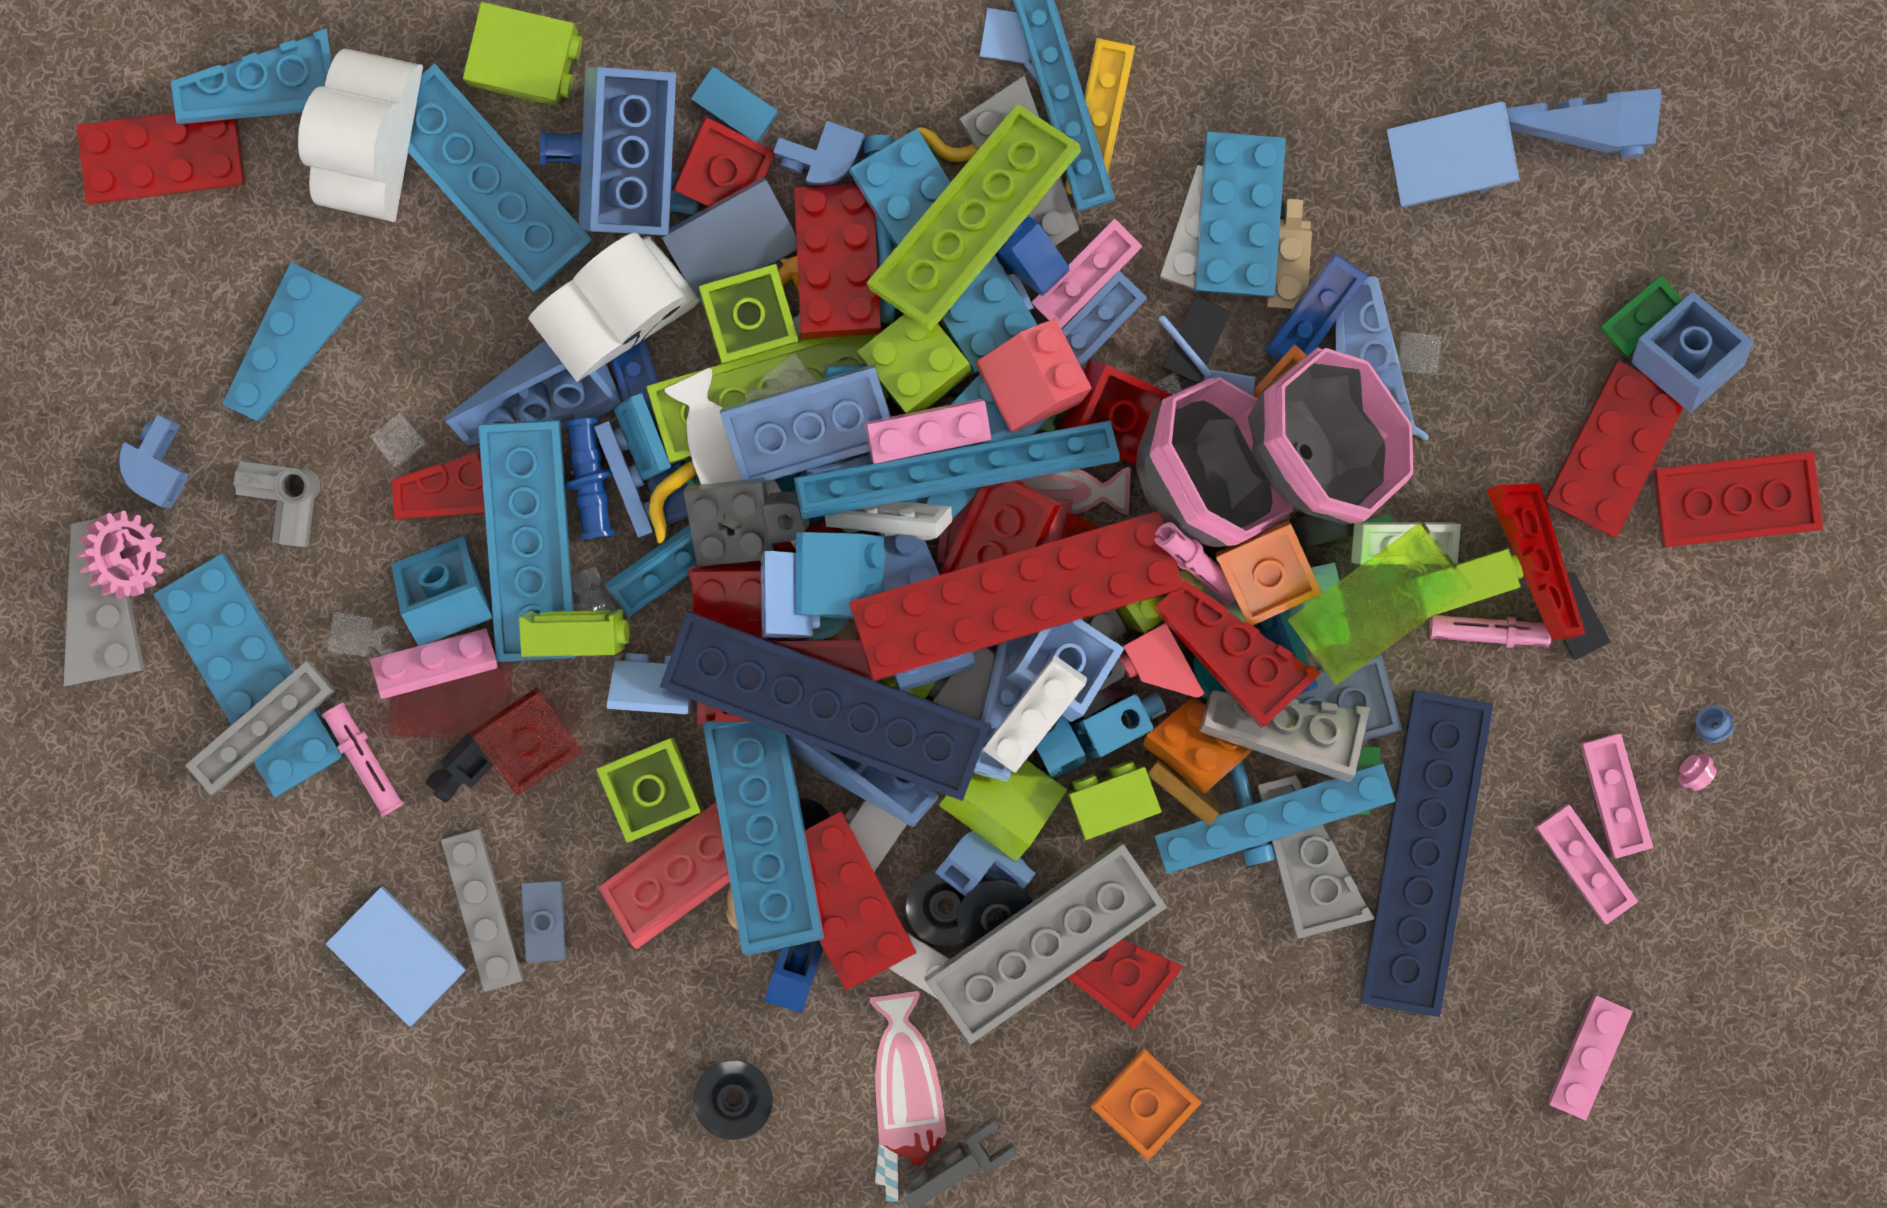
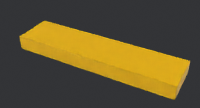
[1065,38,1135,195]

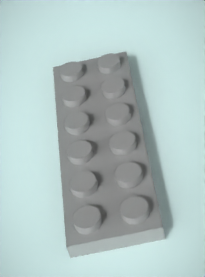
[924,841,1167,1045]

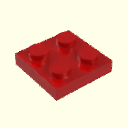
[671,117,774,208]

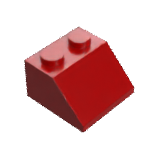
[1059,359,1173,465]

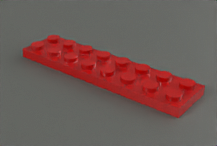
[849,511,1184,682]

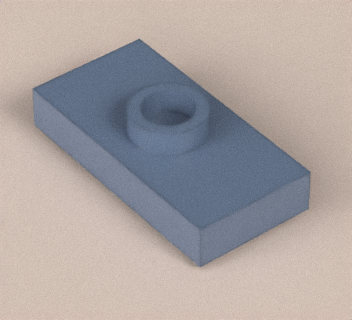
[521,880,567,963]

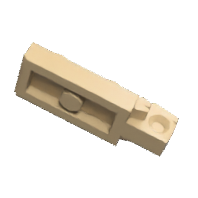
[1266,199,1312,310]

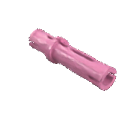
[1154,522,1236,604]
[1429,615,1551,648]
[322,702,404,817]

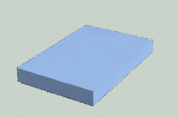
[1387,101,1520,208]
[326,886,467,1027]

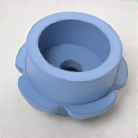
[1695,706,1734,743]

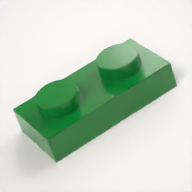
[1598,275,1683,358]

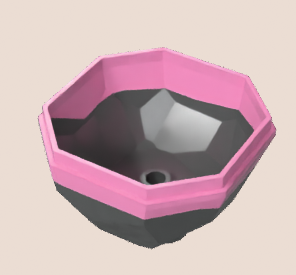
[1248,348,1413,525]
[1136,377,1293,547]

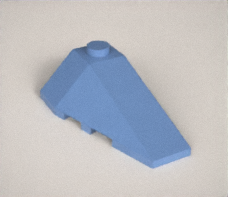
[1506,88,1662,158]
[445,341,623,446]
[788,736,938,827]

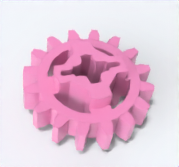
[77,511,165,599]

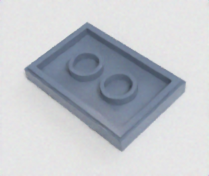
[660,176,797,304]
[1295,654,1403,741]

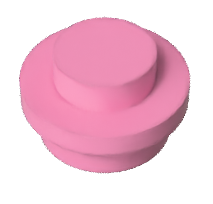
[1678,754,1717,791]

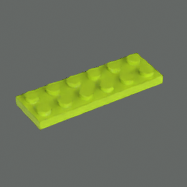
[867,103,1081,332]
[646,334,891,464]

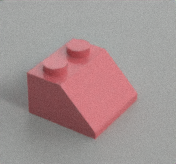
[976,318,1092,433]
[1119,623,1204,698]

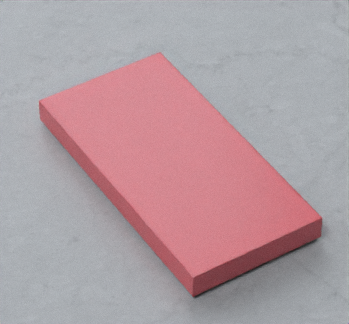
[598,802,730,949]

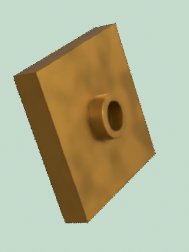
[1148,756,1219,825]

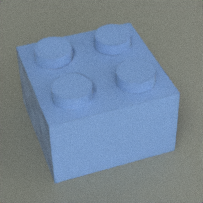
[1631,292,1754,413]

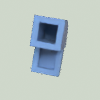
[773,121,865,187]
[119,414,190,509]
[935,831,1036,896]

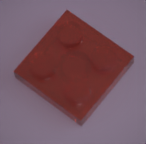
[471,687,583,796]

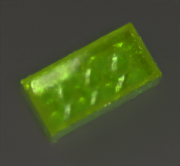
[1288,521,1472,685]

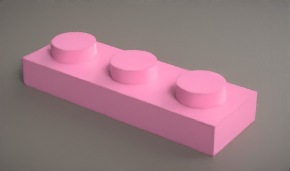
[1031,219,1143,329]
[865,398,991,464]
[370,628,498,699]
[1580,733,1653,859]
[1534,804,1638,925]
[1547,994,1633,1121]

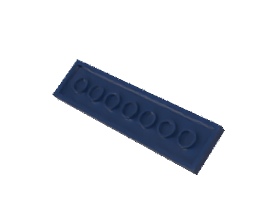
[660,611,992,801]
[1360,690,1493,1017]

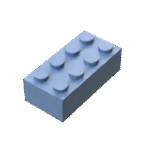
[578,67,676,235]

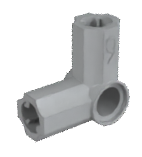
[234,461,320,547]

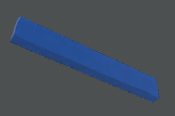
[611,339,688,525]

